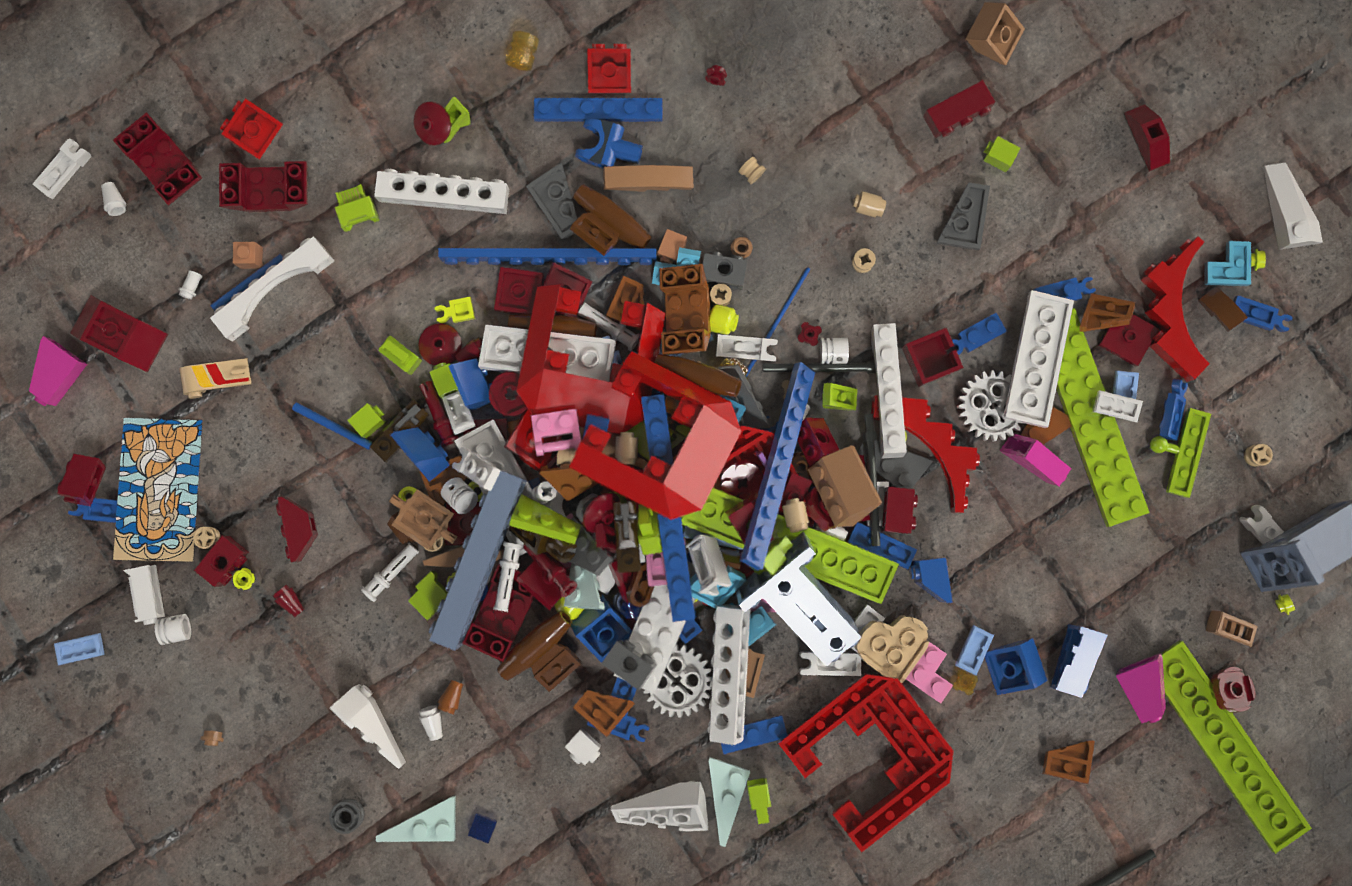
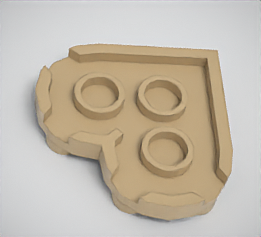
[854,615,929,683]

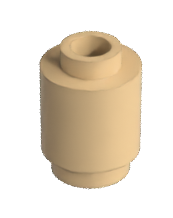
[853,191,886,218]
[615,432,638,464]
[782,498,809,533]

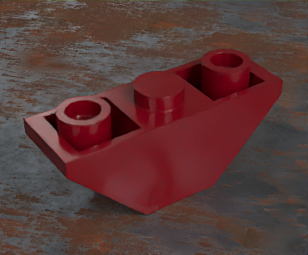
[1124,104,1170,172]
[276,497,318,562]

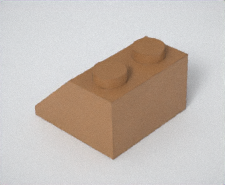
[966,2,1025,65]

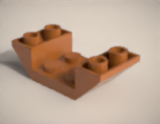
[659,264,711,355]

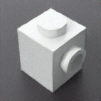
[565,728,601,765]

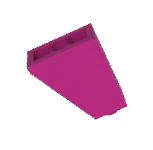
[29,336,87,406]
[1000,434,1071,487]
[1116,653,1166,723]

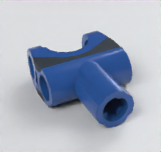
[574,119,643,169]

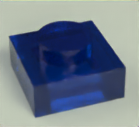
[468,813,498,844]

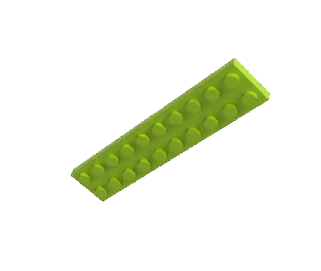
[1056,308,1150,527]
[681,487,899,604]
[1161,640,1312,854]

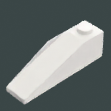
[1263,163,1323,250]
[330,684,406,769]
[611,781,708,831]

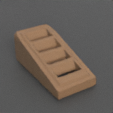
[1206,610,1258,647]

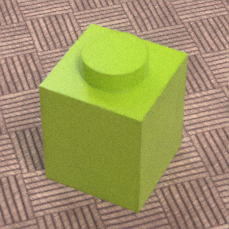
[983,136,1021,172]
[429,362,459,398]
[348,403,386,439]

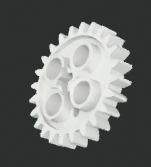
[957,370,1025,442]
[644,644,712,718]

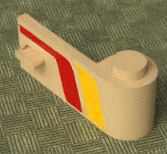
[179,358,251,399]

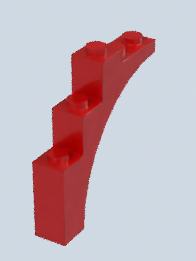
[1141,236,1210,382]
[871,395,980,514]

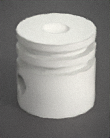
[820,338,849,364]
[441,478,478,514]
[155,614,191,645]

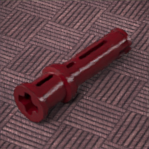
[419,381,459,447]
[523,544,578,597]

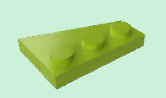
[509,494,581,544]

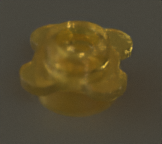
[953,670,978,695]

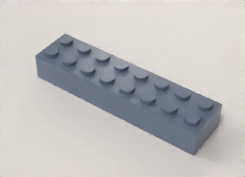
[429,470,527,650]

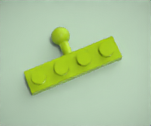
[1150,408,1211,498]

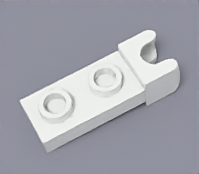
[33,139,91,200]
[716,334,778,361]
[452,447,501,491]
[1239,505,1284,545]
[799,651,861,676]

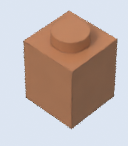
[657,229,687,265]
[233,242,263,269]

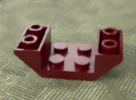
[113,112,202,205]
[219,161,308,212]
[70,295,168,372]
[462,562,534,662]

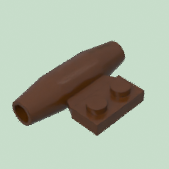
[570,184,651,256]
[508,313,597,337]
[654,354,742,414]
[497,611,582,692]

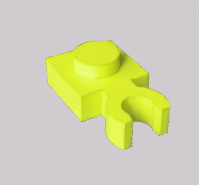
[435,297,475,323]

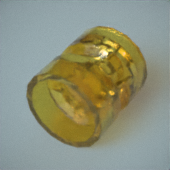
[505,31,539,71]

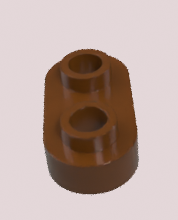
[627,562,655,607]

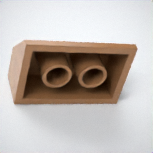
[808,446,882,527]

